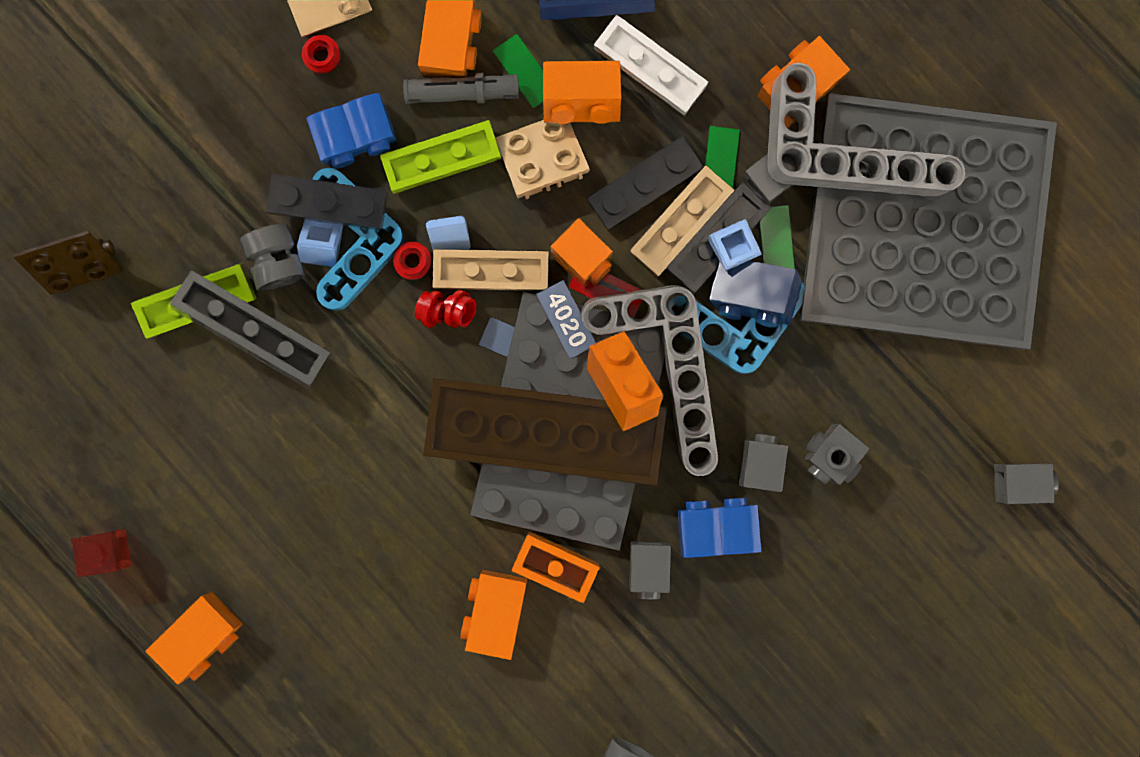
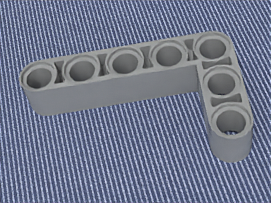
[767,63,965,197]
[581,285,718,476]

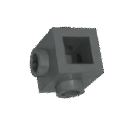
[803,424,869,485]

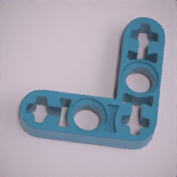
[312,168,404,311]
[666,283,805,374]

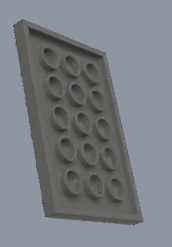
[470,292,665,551]

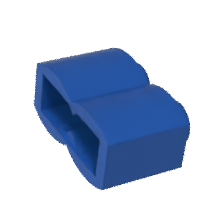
[306,93,397,169]
[677,498,761,558]

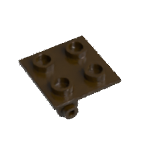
[13,230,122,295]

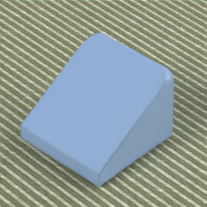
[426,216,471,252]
[297,219,343,267]
[708,219,761,271]

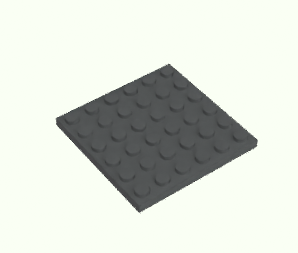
[799,93,1057,350]

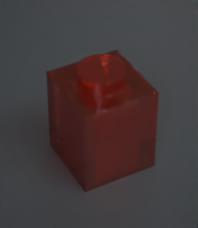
[71,529,131,578]

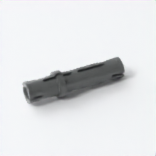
[403,73,519,104]

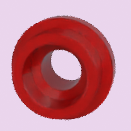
[302,35,340,74]
[393,242,432,280]
[442,290,477,328]
[415,291,445,329]

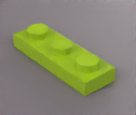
[380,120,501,194]
[131,263,256,339]

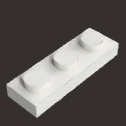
[594,15,708,116]

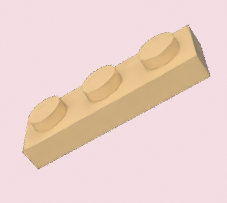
[629,165,734,278]
[433,249,549,291]

